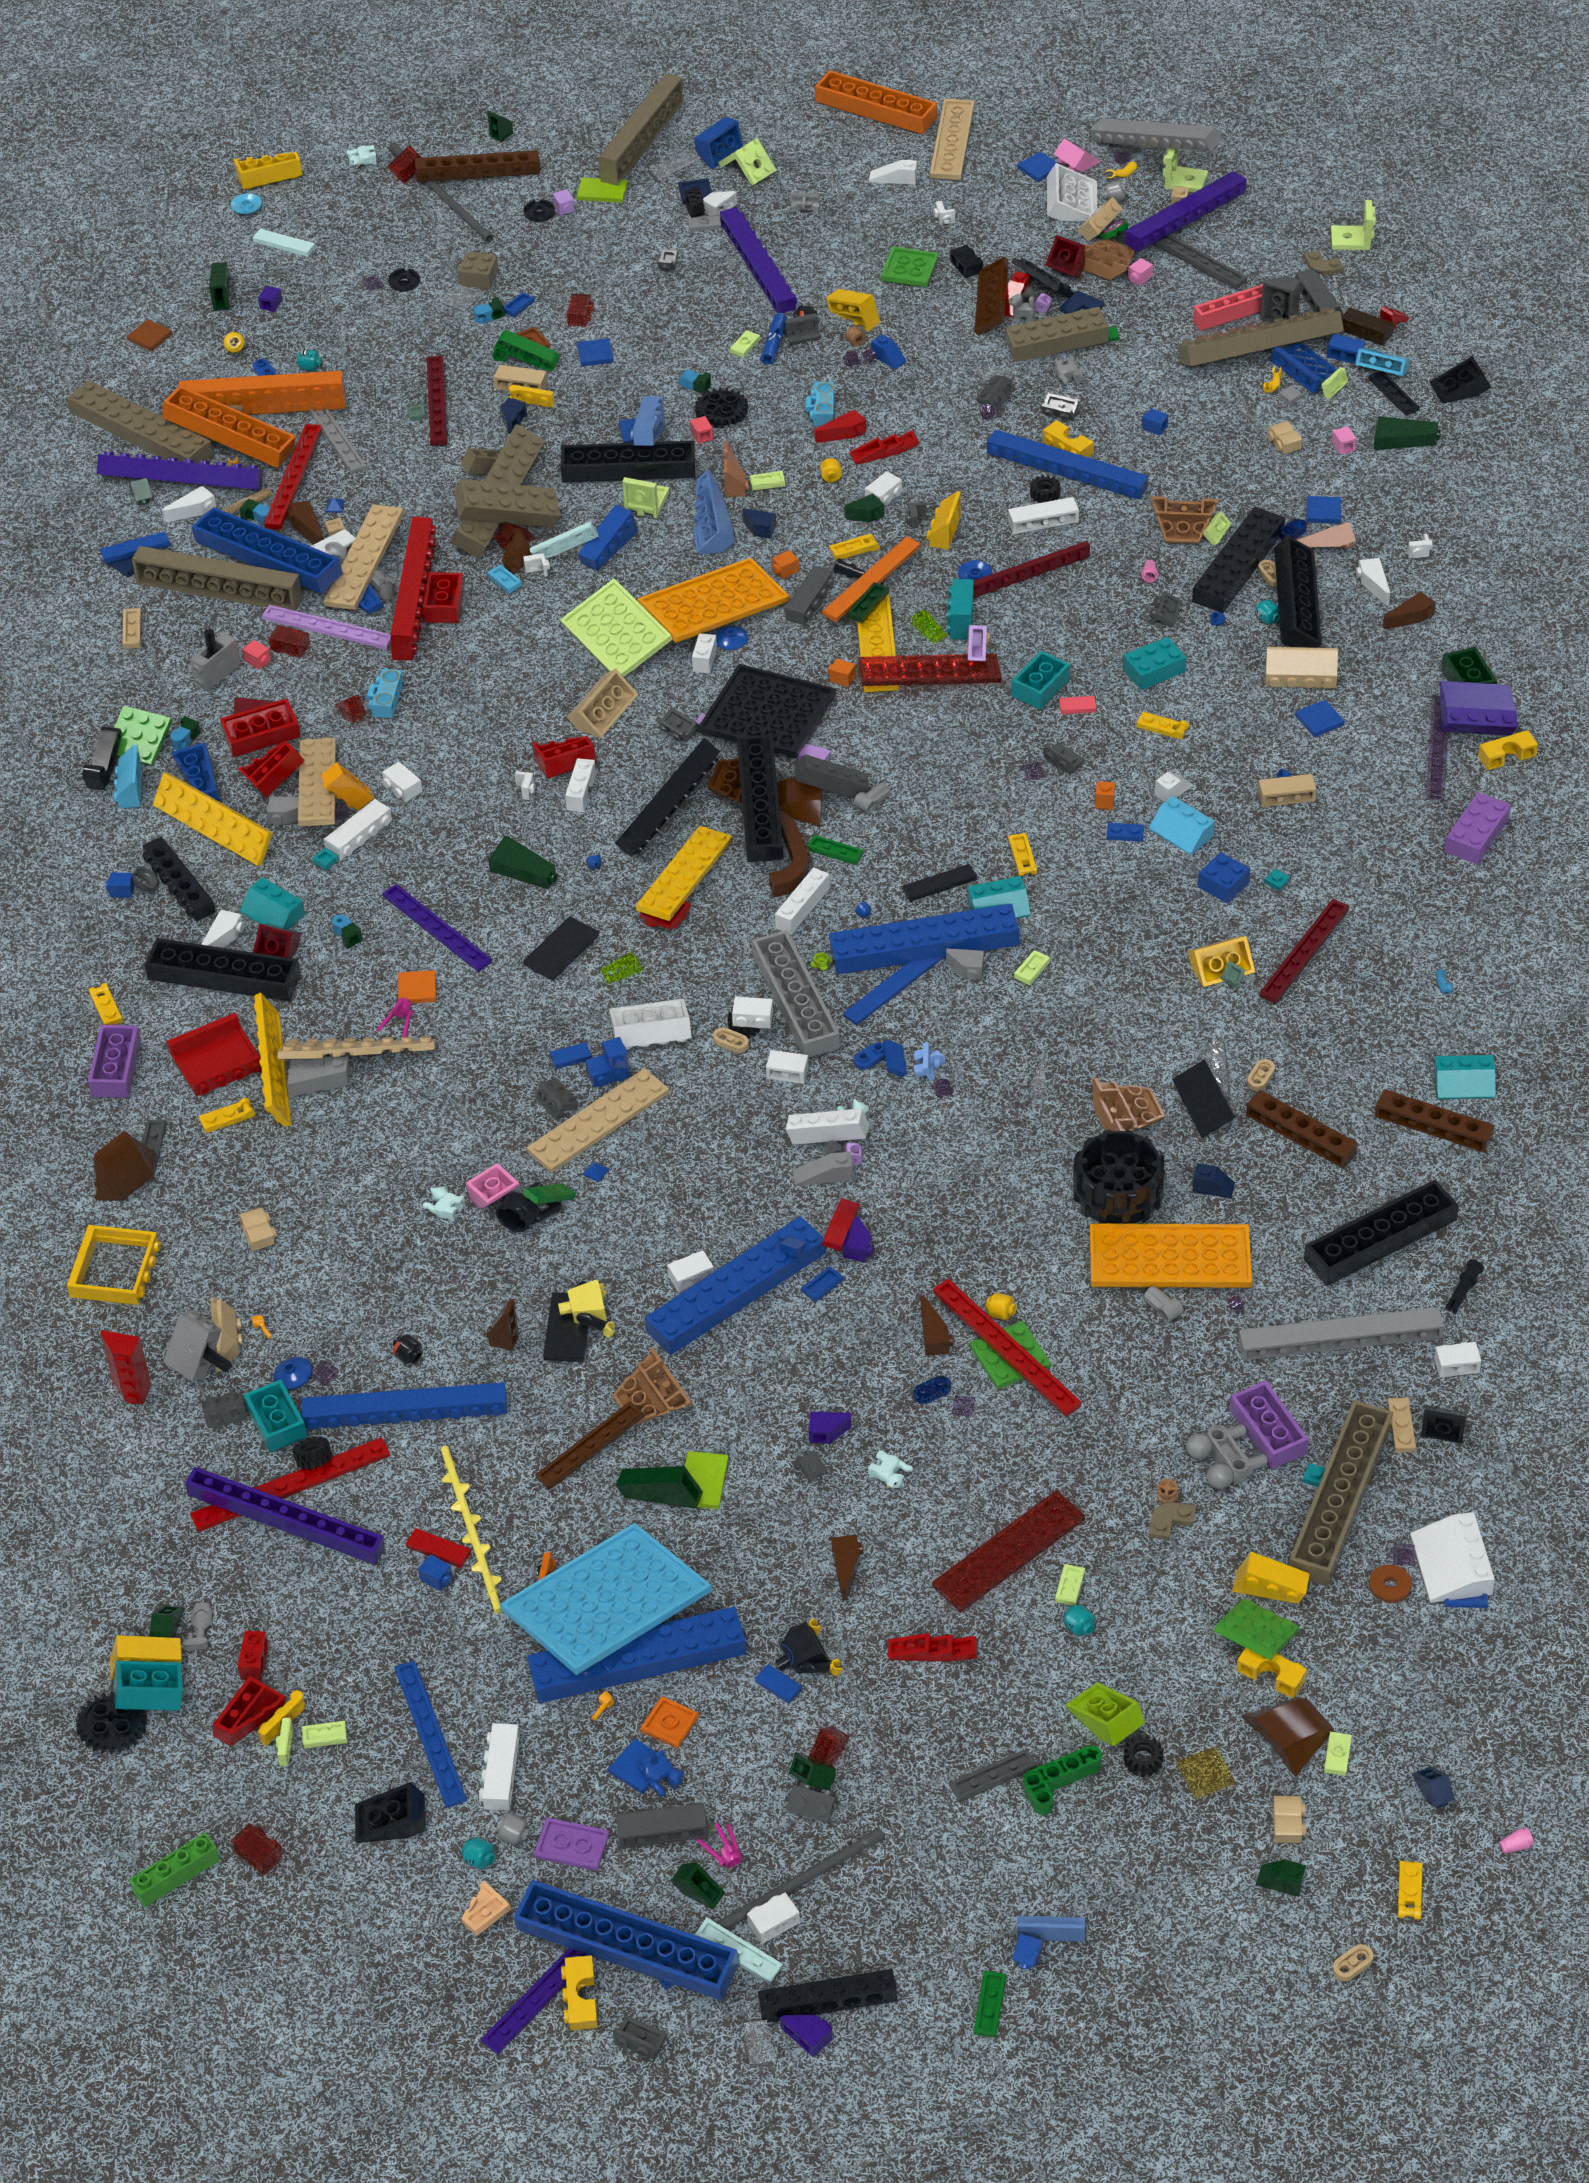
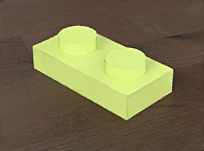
[1203,511,1232,546]
[1014,950,1050,985]

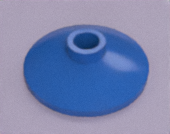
[958,560,992,580]
[714,626,748,650]
[273,1357,312,1390]

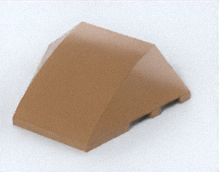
[1083,239,1136,280]
[1151,496,1219,544]
[1092,1077,1165,1131]
[612,1347,693,1425]

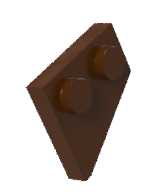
[502,528,532,574]

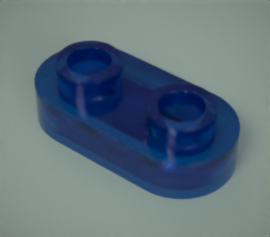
[1279,519,1307,540]
[913,1376,951,1404]

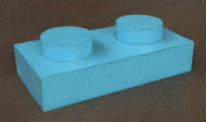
[487,564,522,594]

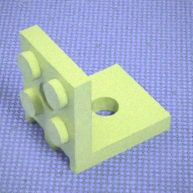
[718,138,777,186]
[1163,148,1208,192]
[1331,200,1376,250]
[622,477,670,518]

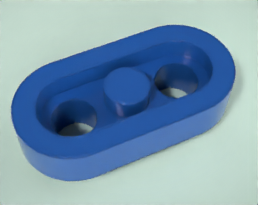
[253,359,276,376]
[854,1042,886,1070]

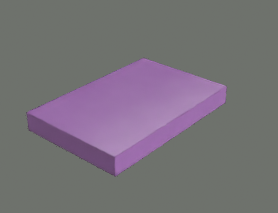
[534,1817,610,1871]

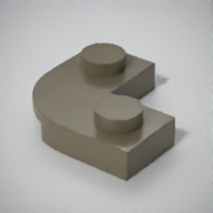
[1304,251,1344,275]
[1148,1502,1196,1540]

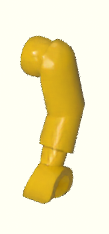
[1105,161,1137,179]
[1263,367,1283,394]

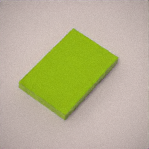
[577,177,628,203]
[685,1451,729,1509]

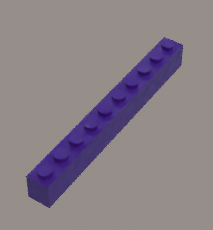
[1124,171,1247,252]
[720,207,797,313]
[97,451,263,490]
[185,1466,385,1565]

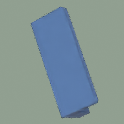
[1017,1916,1085,1941]

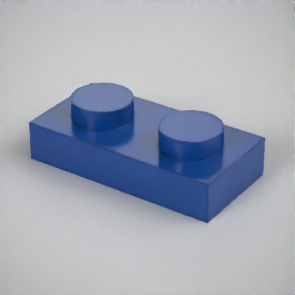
[1106,822,1144,842]

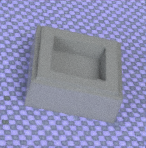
[1279,386,1302,405]

